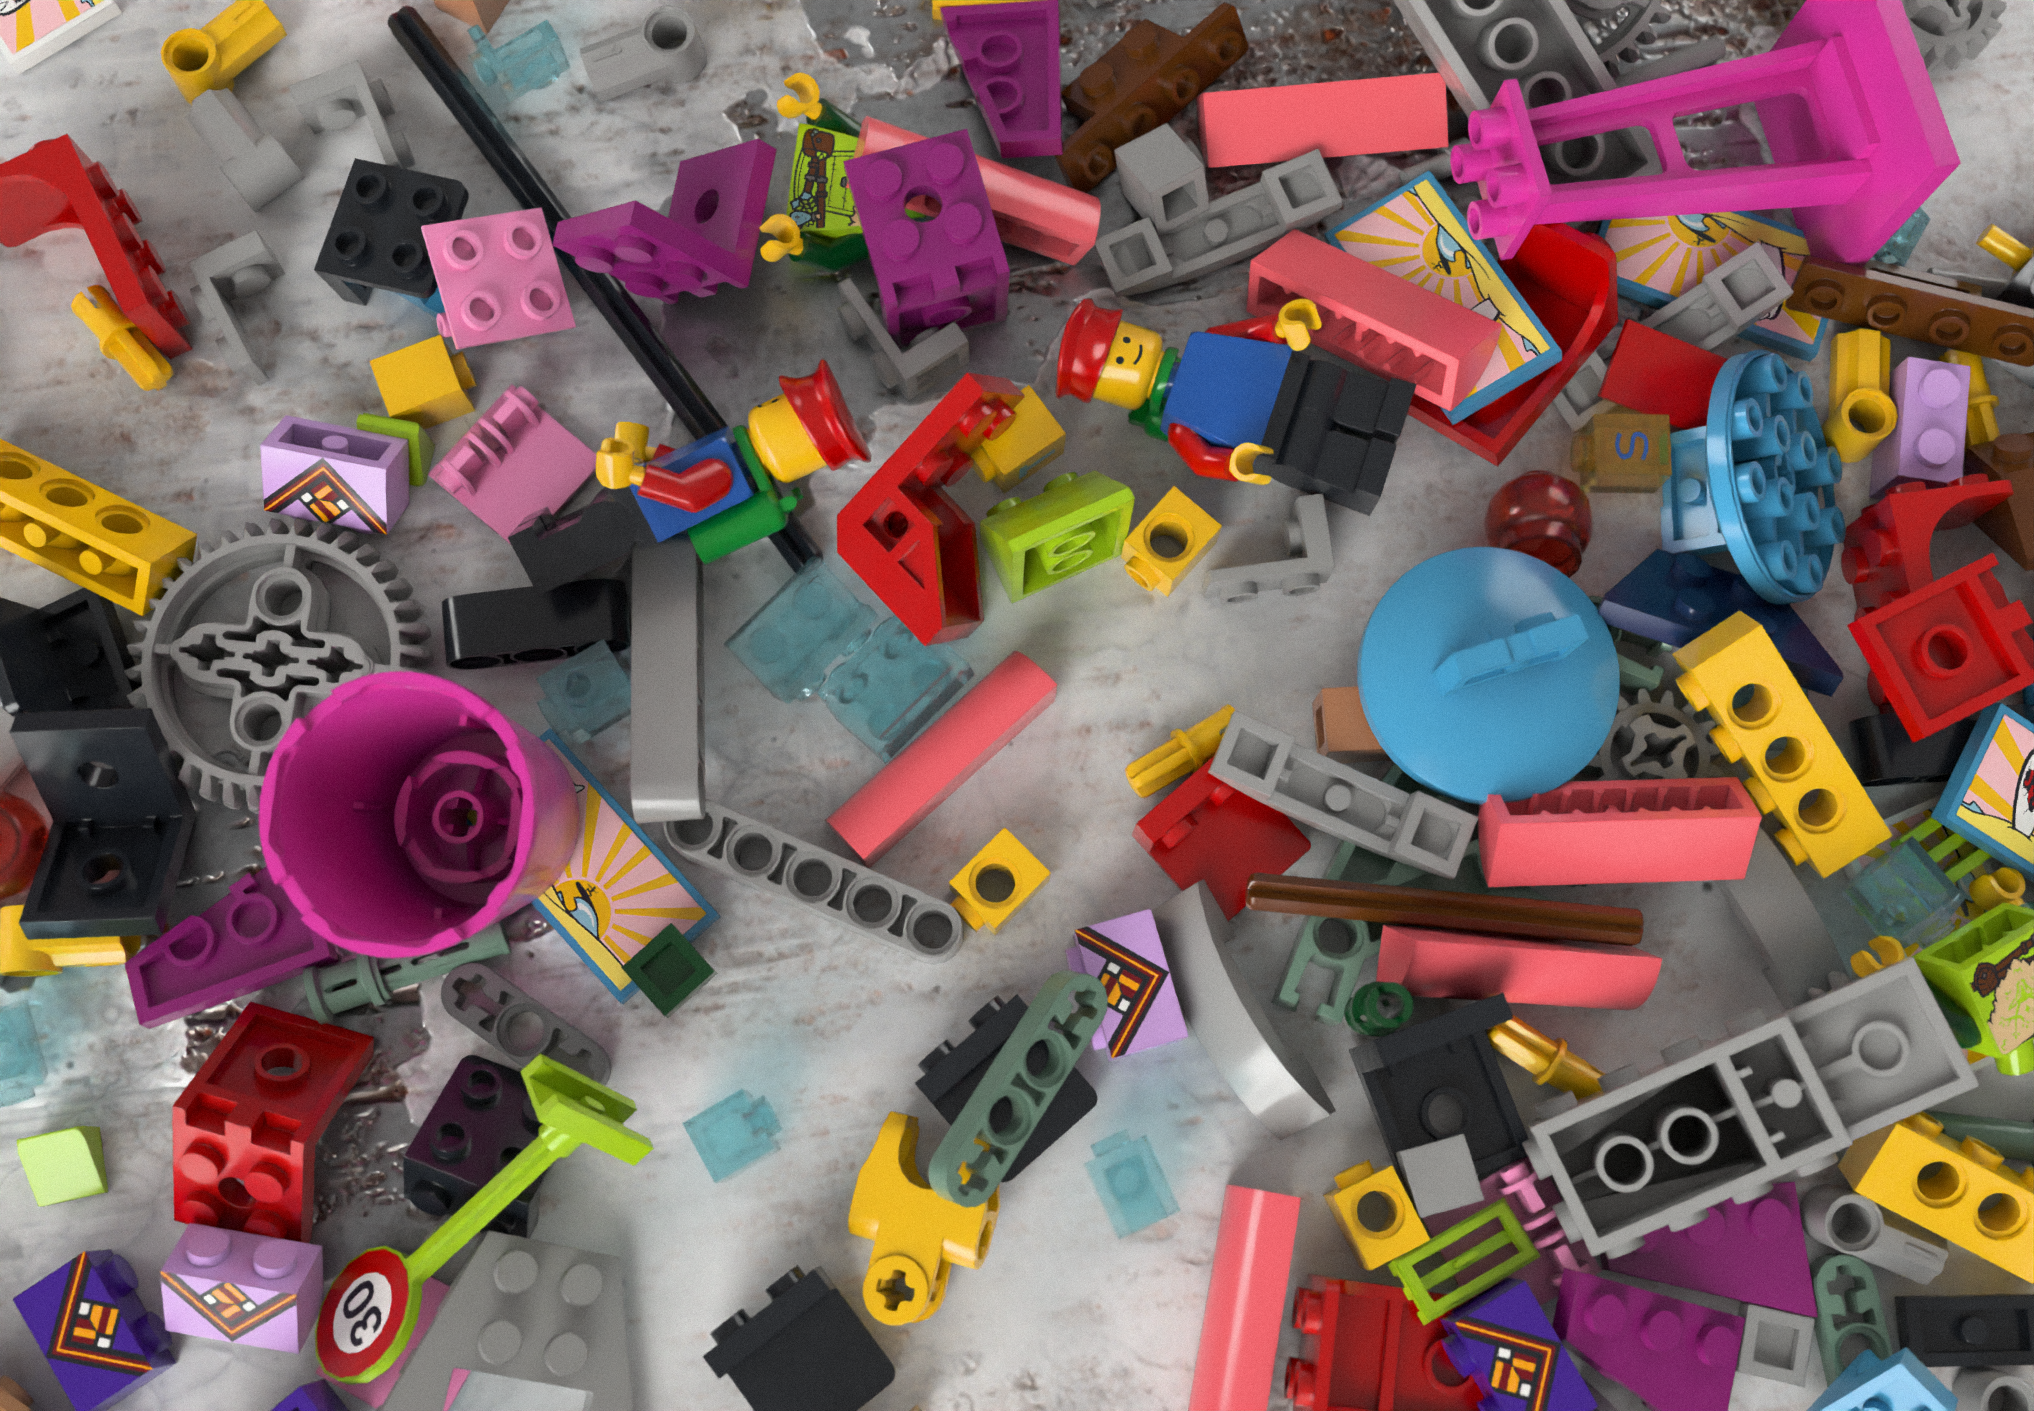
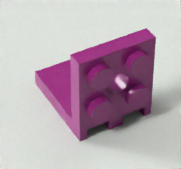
[843,129,1010,349]
[553,138,777,305]

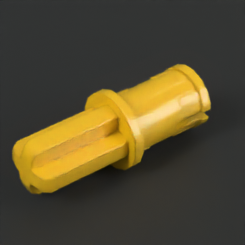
[71,285,173,391]
[1938,349,2000,453]
[1125,704,1235,798]
[1486,1014,1606,1100]

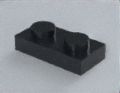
[1895,1293,2034,1367]

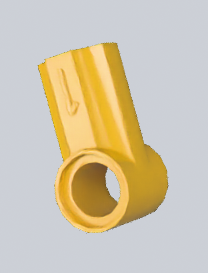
[161,0,287,105]
[1821,328,1898,463]
[0,905,141,977]

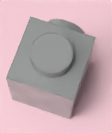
[1114,123,1210,236]

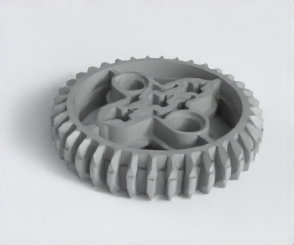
[124,518,434,814]

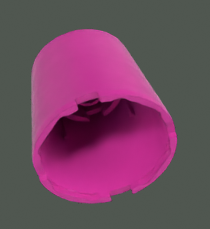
[259,671,580,958]

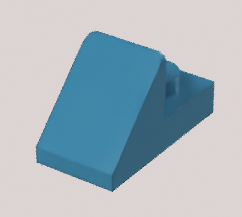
[1806,1347,1959,1411]

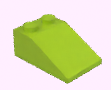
[980,470,1135,604]

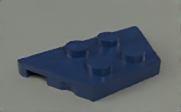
[1597,548,1844,697]

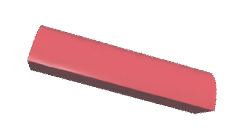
[1196,73,1449,168]
[846,116,1101,266]
[1246,229,1502,412]
[825,651,1057,868]
[1478,777,1762,887]
[1376,925,1662,1011]
[1188,1184,1301,1411]

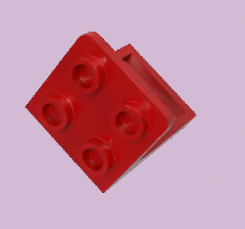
[0,134,193,360]
[1407,223,1618,467]
[1841,474,2014,714]
[1284,1273,1485,1411]

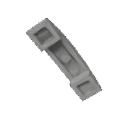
[1094,149,1343,297]
[1552,241,1794,434]
[1208,710,1478,879]
[1714,825,1849,1011]
[1152,879,1336,1140]

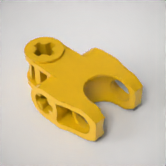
[848,1111,1000,1325]

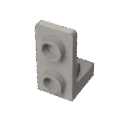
[289,60,416,169]
[187,229,285,386]
[836,277,970,401]
[1202,493,1335,604]

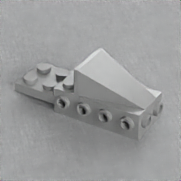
[1522,957,1980,1259]

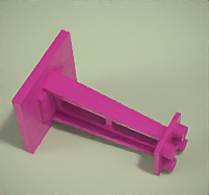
[1450,0,1961,268]

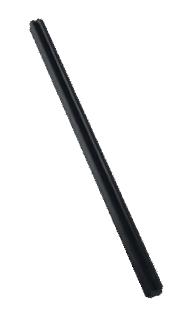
[387,6,824,576]

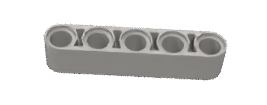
[630,534,706,823]
[663,799,963,964]

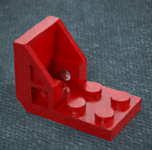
[837,372,1025,646]

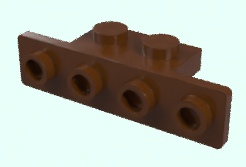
[1054,2,1249,193]
[1785,256,2034,367]

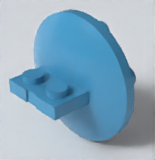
[1657,349,1846,605]
[1357,547,1620,805]

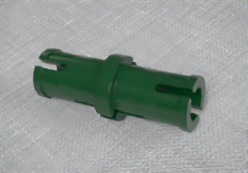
[1344,981,1413,1037]

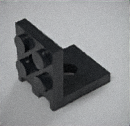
[9,708,196,940]
[1349,993,1529,1197]

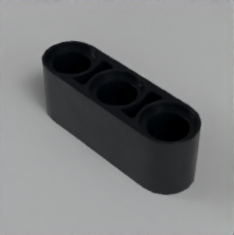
[441,578,631,670]
[1848,704,2034,787]

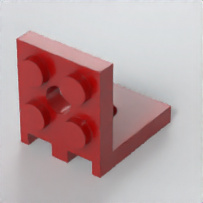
[1847,553,2034,742]
[172,1001,374,1244]

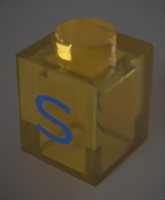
[1570,414,1672,494]

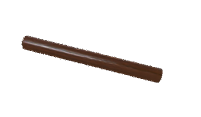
[1245,873,1644,946]

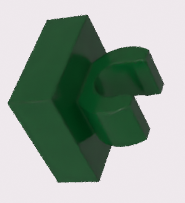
[621,923,718,1018]

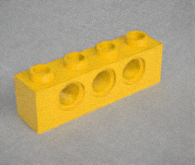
[0,439,198,616]
[1672,610,1893,878]
[1837,1111,2034,1284]

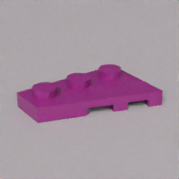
[940,0,1063,159]
[124,866,339,1029]
[1600,1182,1818,1318]
[1552,1268,1745,1411]

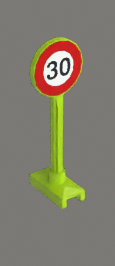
[315,1054,654,1385]

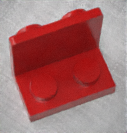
[1132,755,1311,922]

